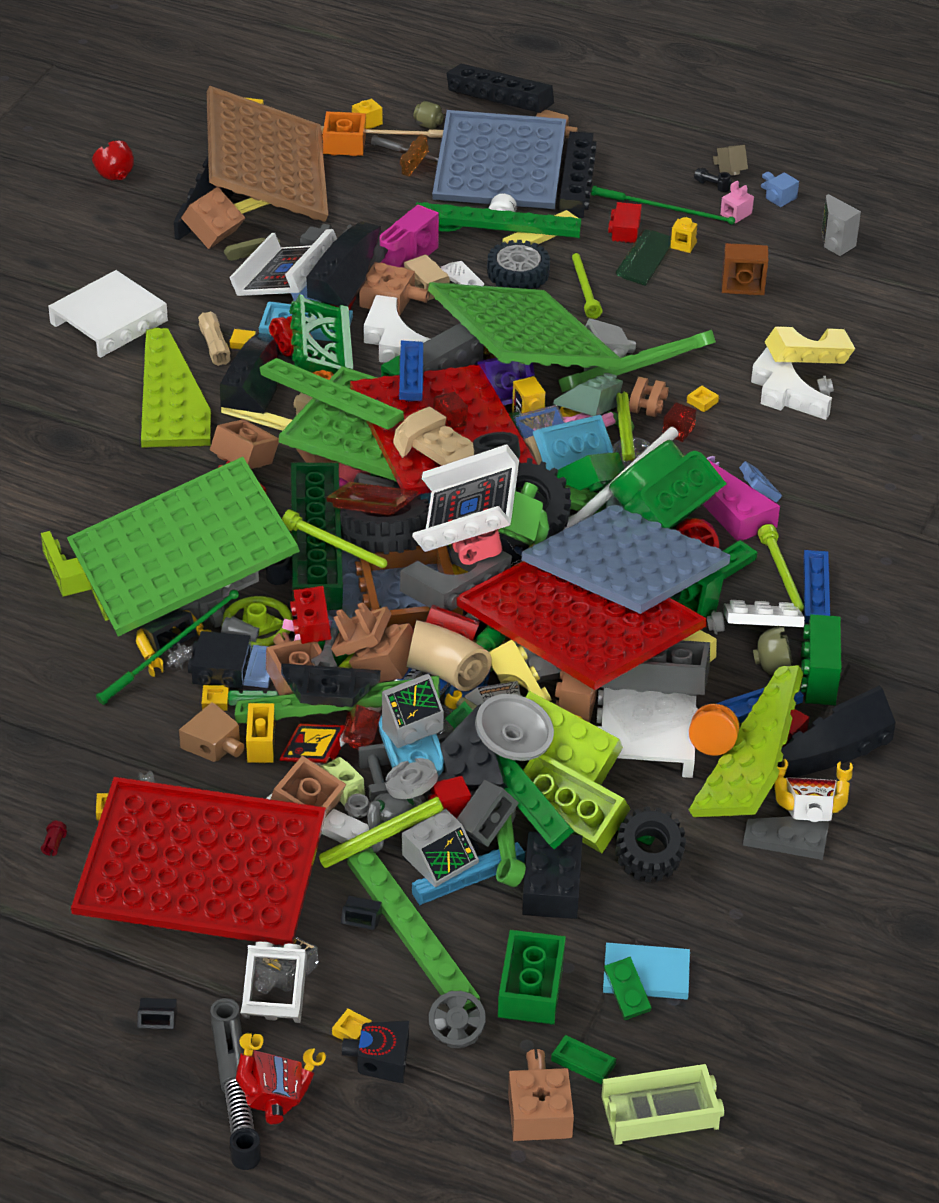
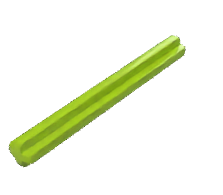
[616,392,635,462]
[319,797,443,868]

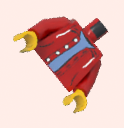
[236,1033,326,1124]

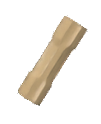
[198,311,231,366]

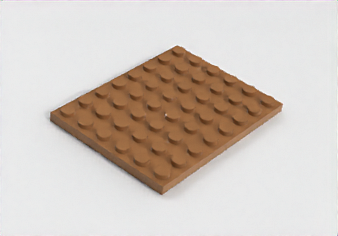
[207,86,328,222]

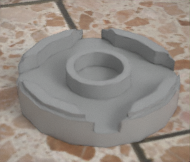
[385,758,438,799]

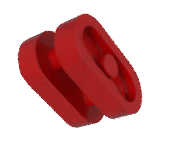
[269,316,313,356]

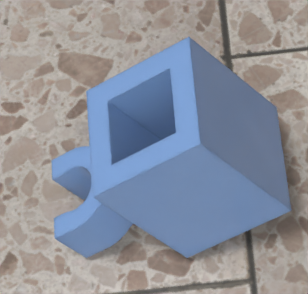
[761,172,799,207]

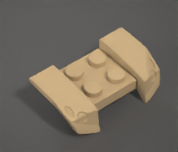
[393,406,474,466]

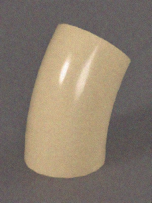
[406,620,492,691]

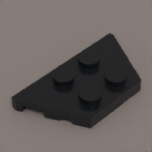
[281,663,381,707]
[440,704,508,790]

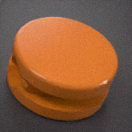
[689,704,739,756]

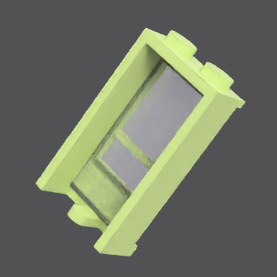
[601,1064,724,1145]

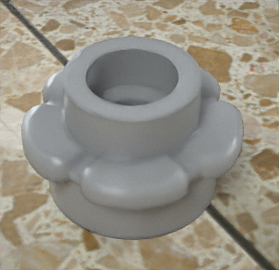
[817,376,834,397]
[707,610,725,635]
[345,794,370,818]

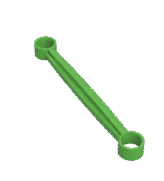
[558,330,716,392]
[496,815,526,888]

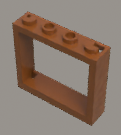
[355,546,463,630]

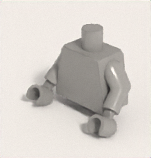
[584,318,636,371]

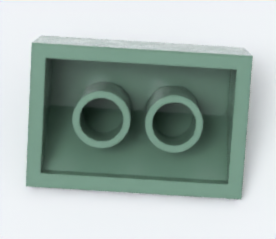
[553,373,623,416]

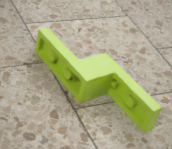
[41,531,109,621]

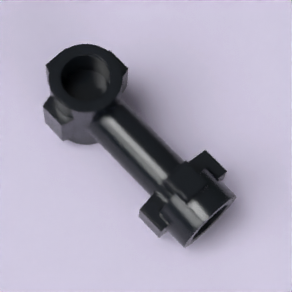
[694,167,732,192]

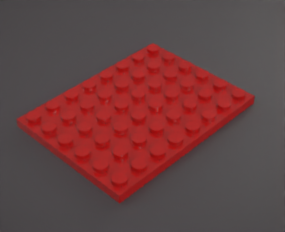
[350,365,538,496]
[457,561,706,690]
[71,777,326,946]

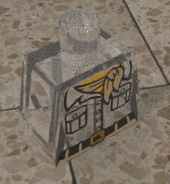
[254,937,318,994]

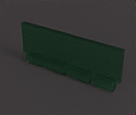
[616,229,671,286]

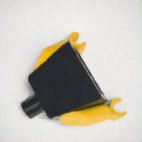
[136,609,212,677]

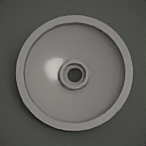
[475,694,554,761]

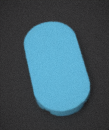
[379,716,445,777]

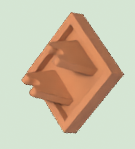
[331,602,391,657]

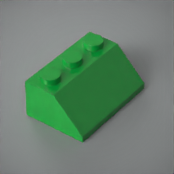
[557,452,625,492]

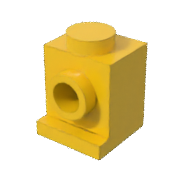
[670,217,697,253]

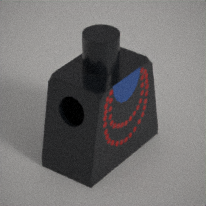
[342,1021,409,1083]

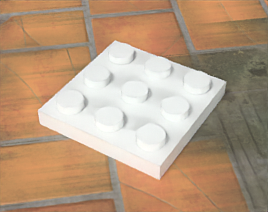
[723,600,804,627]

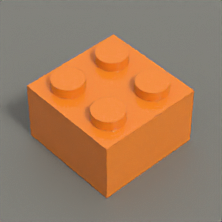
[323,111,366,156]

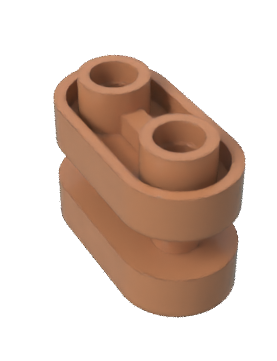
[629,377,669,417]

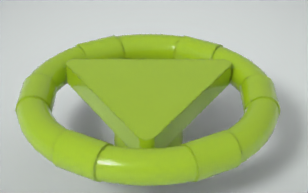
[221,596,293,648]

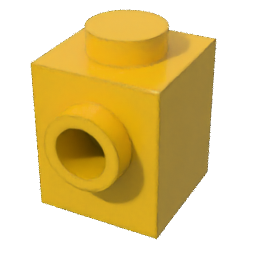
[352,99,383,129]

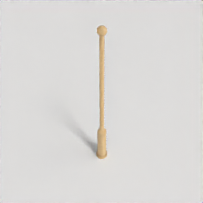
[321,126,443,138]

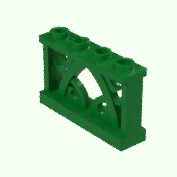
[289,294,353,374]

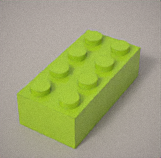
[526,691,623,785]
[523,754,630,853]

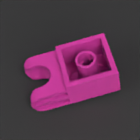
[380,204,439,268]

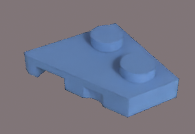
[739,461,782,503]

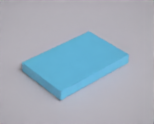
[603,943,690,999]

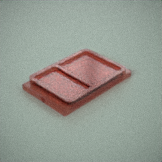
[327,482,418,515]

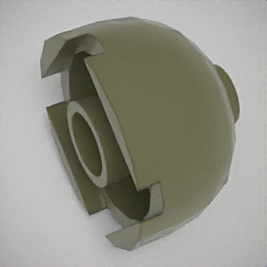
[753,626,793,676]

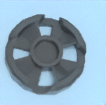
[429,991,486,1048]

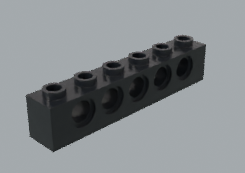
[446,63,554,113]
[559,131,597,218]

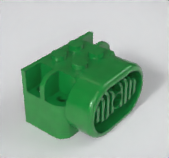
[609,440,727,529]

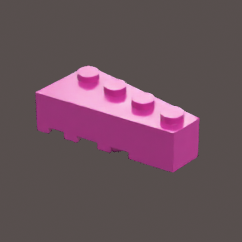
[703,460,780,542]

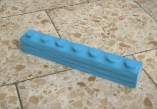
[412,842,525,905]

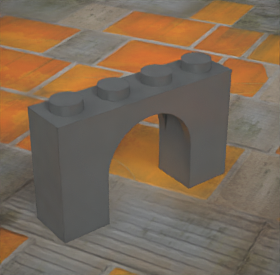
[400,545,512,611]

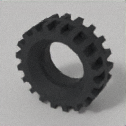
[499,458,571,551]
[340,493,430,554]

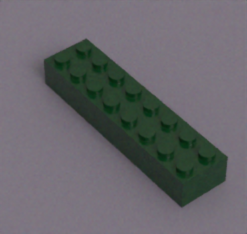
[291,463,343,610]

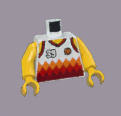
[774,759,853,822]

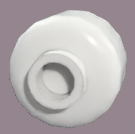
[489,194,517,212]

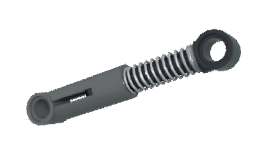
[210,998,261,1170]

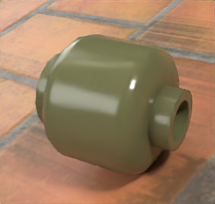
[413,101,444,129]

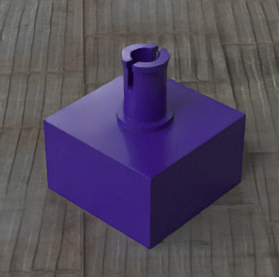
[477,358,531,405]

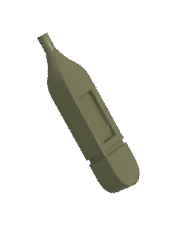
[224,238,280,261]

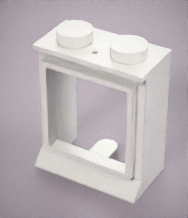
[240,942,307,1023]

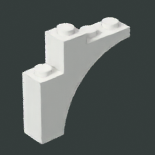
[364,295,430,363]
[751,347,832,420]

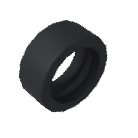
[473,432,520,459]

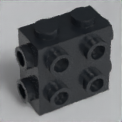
[188,631,252,689]

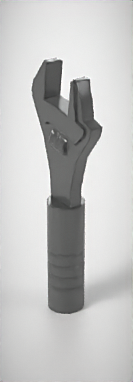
[311,628,338,667]

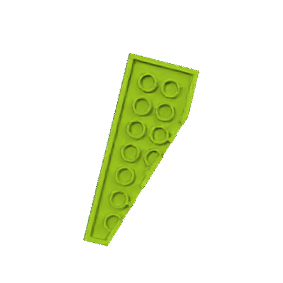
[141,328,211,447]
[688,665,803,817]

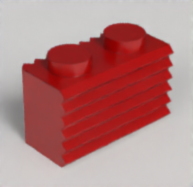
[608,202,642,244]

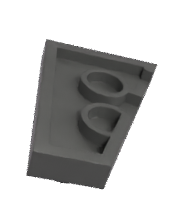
[743,816,829,860]

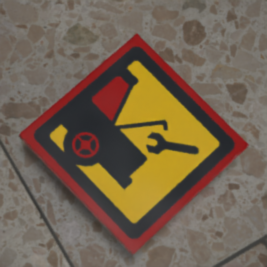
[280,724,346,763]

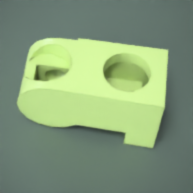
[320,757,365,807]

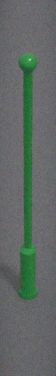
[591,185,735,225]
[96,589,239,705]

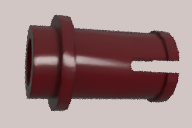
[40,820,68,856]

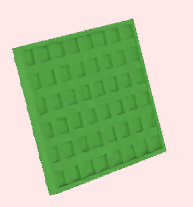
[67,457,300,636]

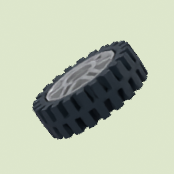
[487,240,550,289]

